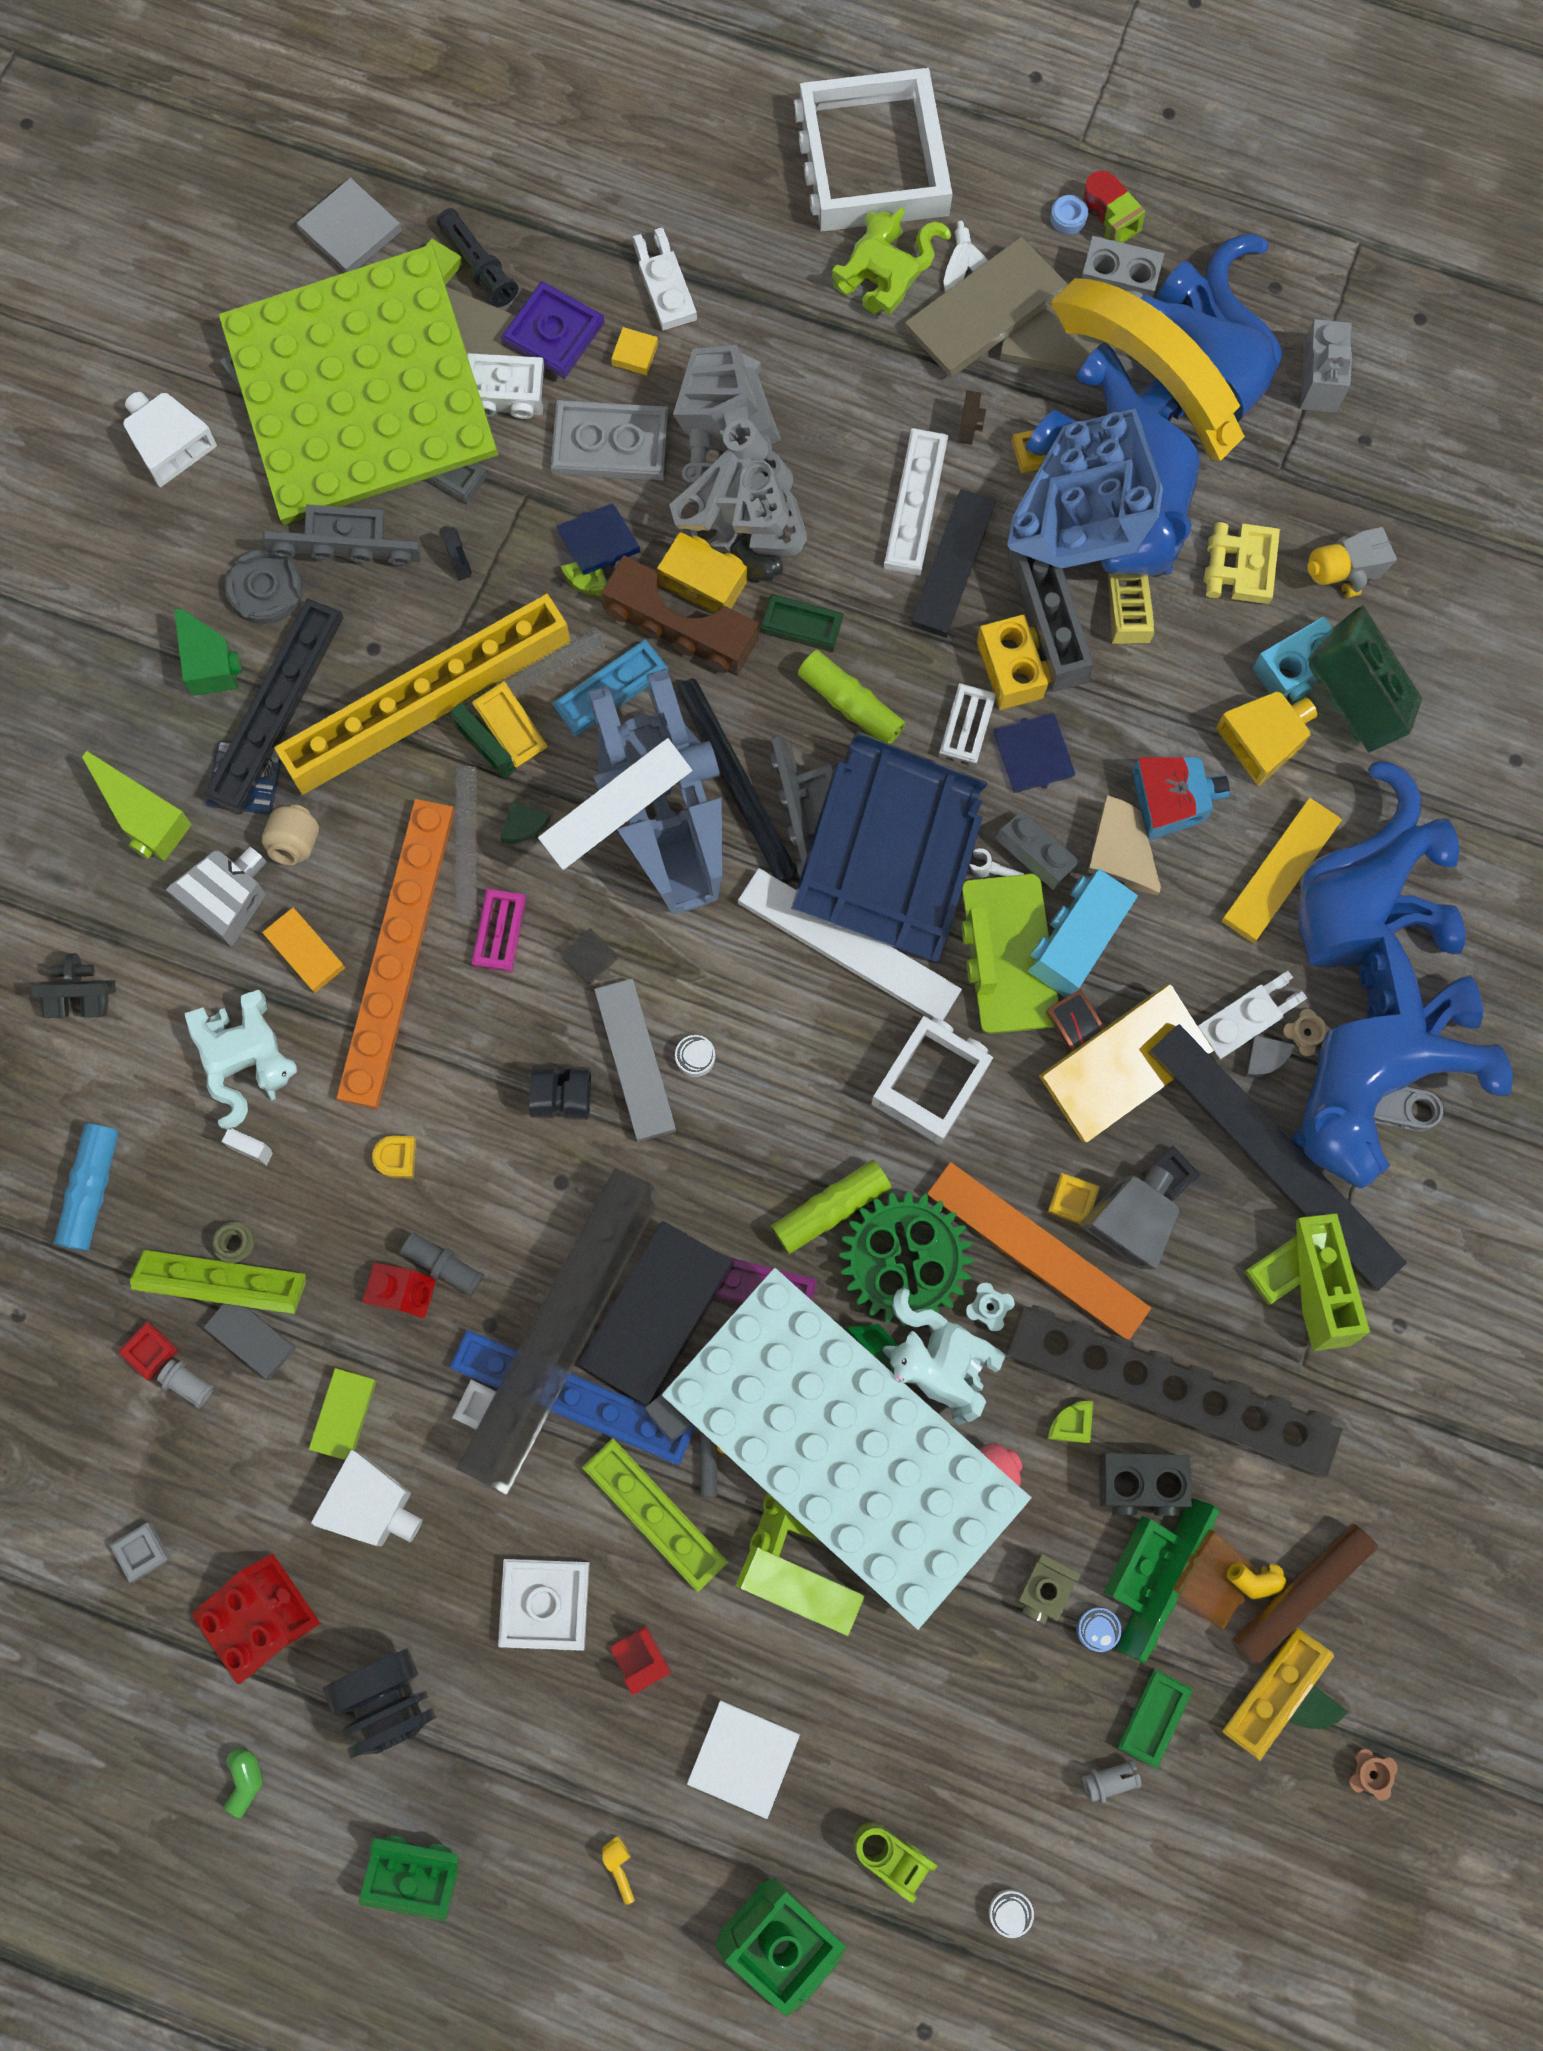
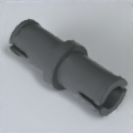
[400,1232,484,1296]

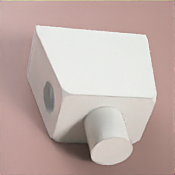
[123,392,217,488]
[311,1450,423,1546]

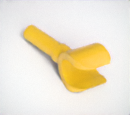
[602,1837,635,1905]

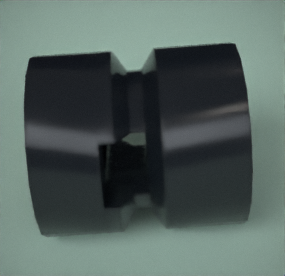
[529,1065,591,1120]

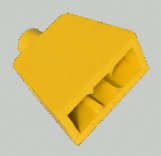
[1216,692,1317,786]

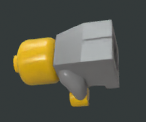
[1307,527,1397,598]

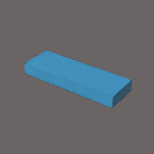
[552,639,669,737]

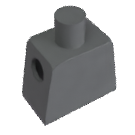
[1079,1165,1180,1269]

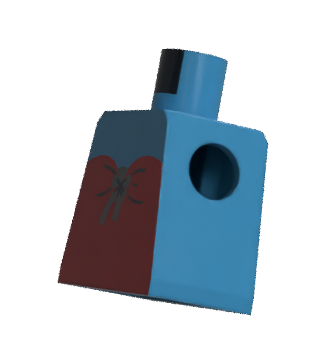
[1132,757,1230,840]

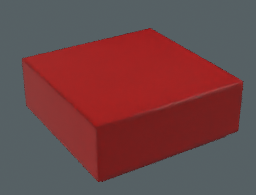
[118,1321,180,1381]

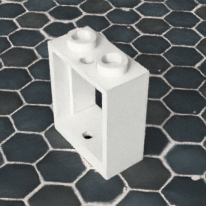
[871,1016,993,1146]

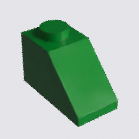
[174,609,242,696]

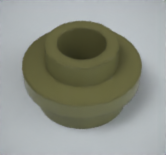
[212,1222,255,1263]

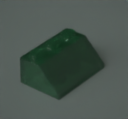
[1308,605,1423,753]

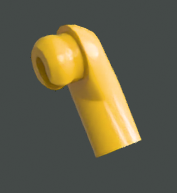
[1227,1562,1286,1599]

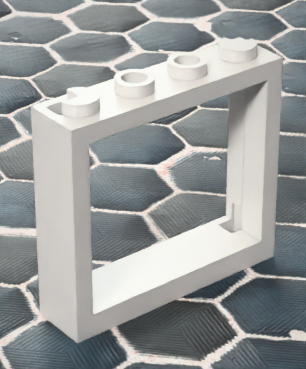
[794,68,952,232]

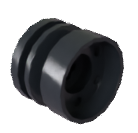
[322,1648,437,1759]

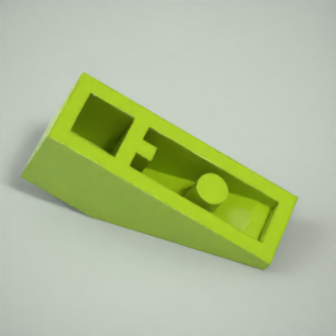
[82,751,192,862]
[1296,1214,1370,1351]

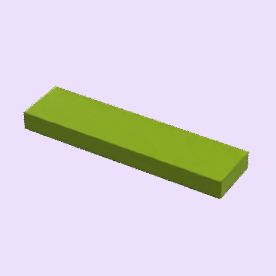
[130,1249,306,1314]
[582,1438,728,1592]

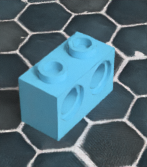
[1252,617,1350,702]

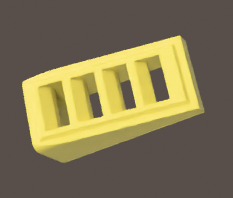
[1108,573,1154,644]

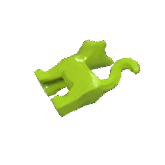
[831,207,951,316]

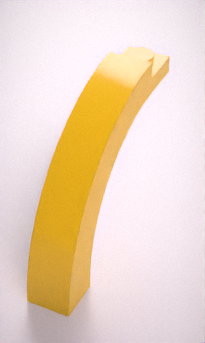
[1050,278,1245,461]

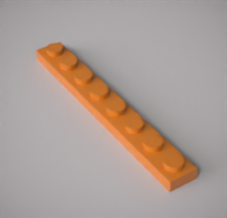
[336,799,455,1110]

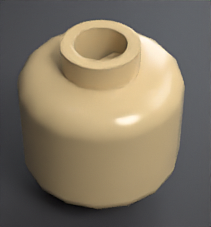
[262,805,319,865]

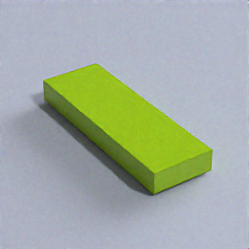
[735,1545,865,1636]

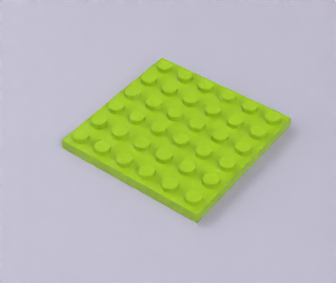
[219,244,499,525]

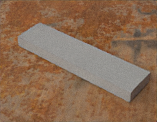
[594,978,676,1142]

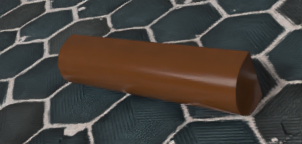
[1231,1523,1378,1666]

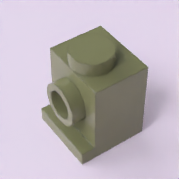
[1015,1554,1081,1625]

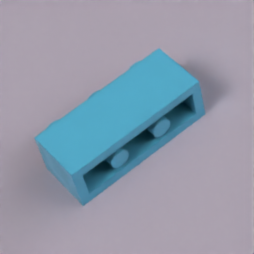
[1027,868,1138,998]

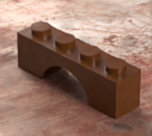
[601,555,759,676]

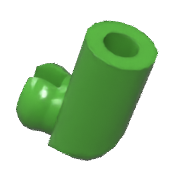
[223,1748,263,1819]

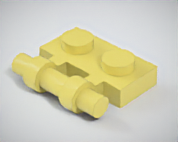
[1204,522,1280,604]

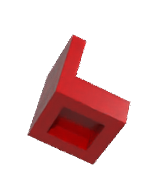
[611,1626,672,1696]

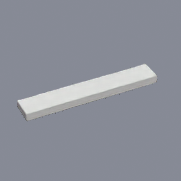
[738,868,962,1020]

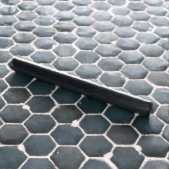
[678,678,797,883]

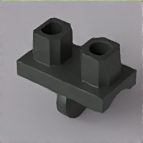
[31,953,116,1018]

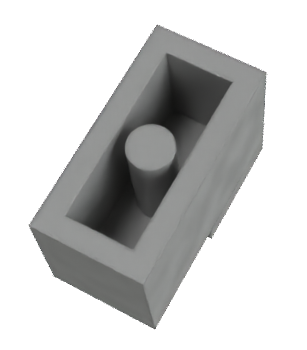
[1300,319,1352,413]

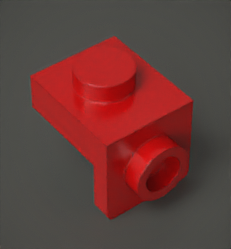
[362,1263,435,1318]

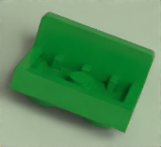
[359,1835,459,1922]

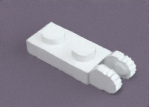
[632,227,697,331]
[1198,971,1307,1062]

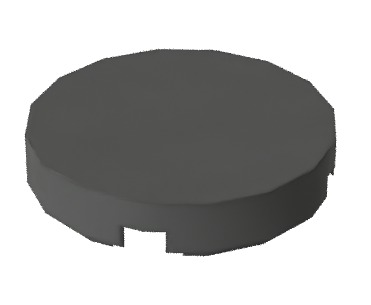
[225,549,303,624]

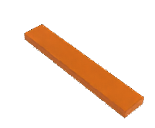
[927,1162,1152,1342]

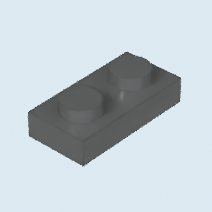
[995,810,1081,890]

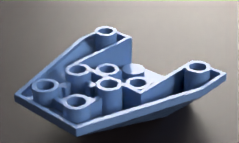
[1007,408,1163,569]

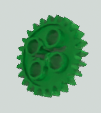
[839,1191,974,1326]

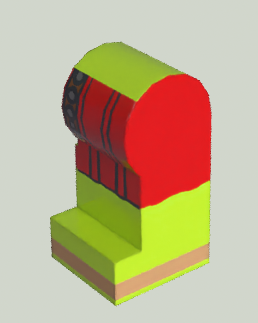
[1083,171,1146,243]

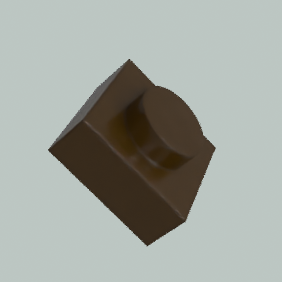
[957,390,986,445]

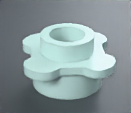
[966,1283,1014,1332]

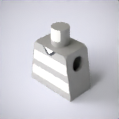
[166,846,267,947]

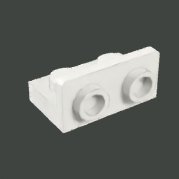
[467,353,544,419]

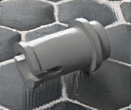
[157,1359,215,1409]
[1082,1760,1141,1804]

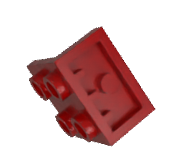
[192,1554,321,1684]

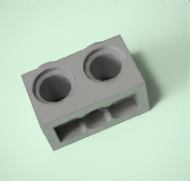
[1081,236,1165,298]

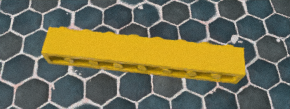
[274,593,571,795]

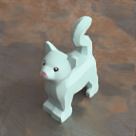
[184,990,297,1129]
[882,1288,1006,1425]

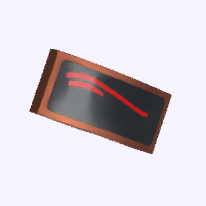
[1045,989,1104,1054]

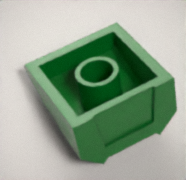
[715,1877,847,2017]

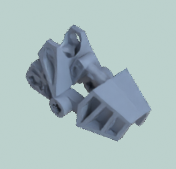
[588,669,722,914]

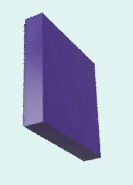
[501,281,605,379]

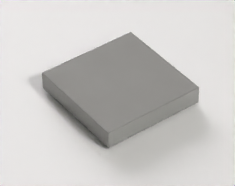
[297,177,402,273]

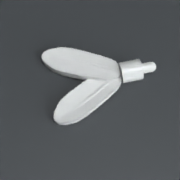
[943,221,988,292]

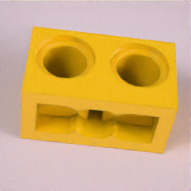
[976,614,1051,710]

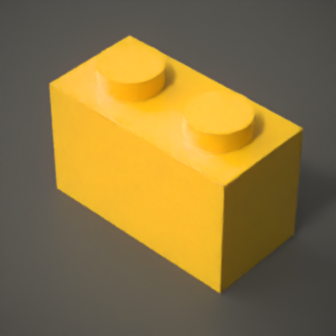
[657,532,747,614]

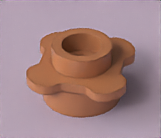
[1349,1749,1398,1801]

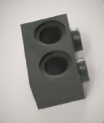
[1099,1453,1192,1516]

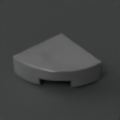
[1245,1036,1294,1078]

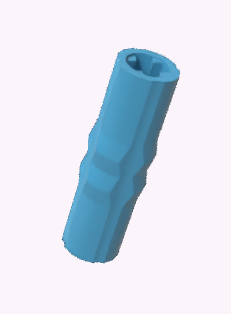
[53,1123,119,1251]

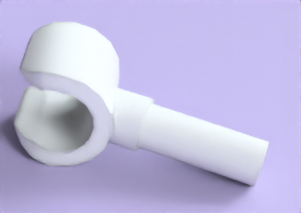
[969,848,1024,878]

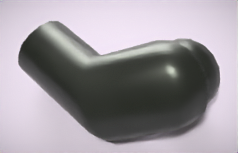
[732,540,783,581]

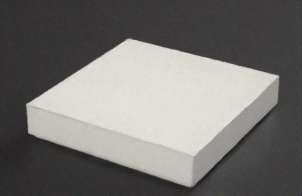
[498,1559,590,1651]
[687,1700,800,1819]

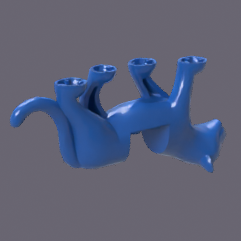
[1025,234,1282,576]
[1291,761,1513,1189]

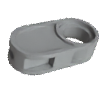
[1374,1087,1443,1132]

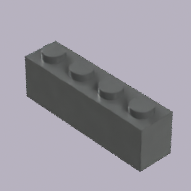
[1008,548,1094,692]

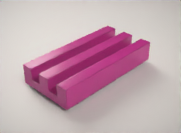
[472,888,527,973]

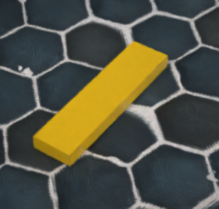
[1221,798,1342,944]

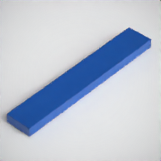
[450,1330,696,1466]

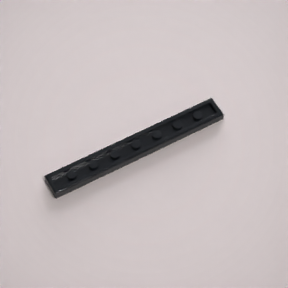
[1148,1023,1407,1291]

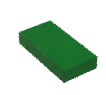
[1116,1668,1194,1769]

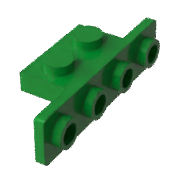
[1104,1498,1220,1663]

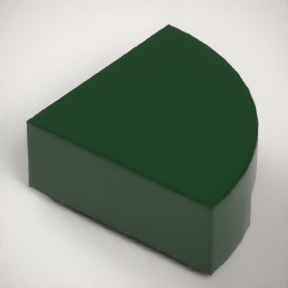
[500,803,551,844]
[1289,1685,1348,1729]

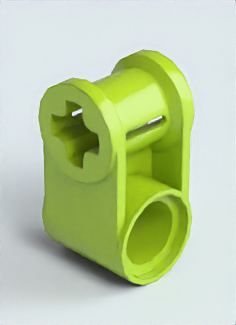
[853,1822,938,1903]

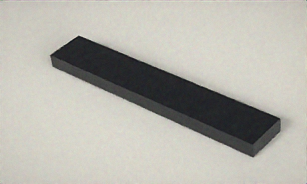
[203,598,344,815]

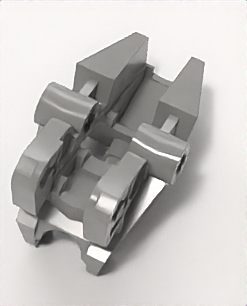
[669,345,807,556]

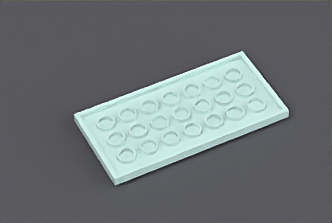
[662,1268,1032,1630]

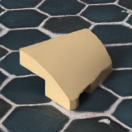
[1087,795,1161,896]

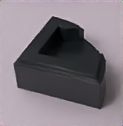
[441,527,472,581]

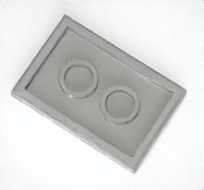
[551,400,669,481]

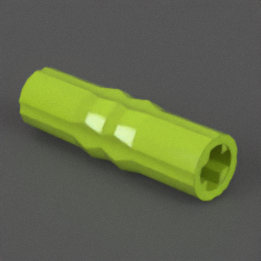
[798,650,906,744]
[770,1159,892,1255]

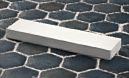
[884,428,948,576]
[538,738,693,870]

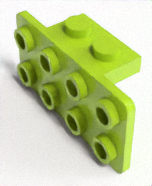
[961,874,1059,1035]

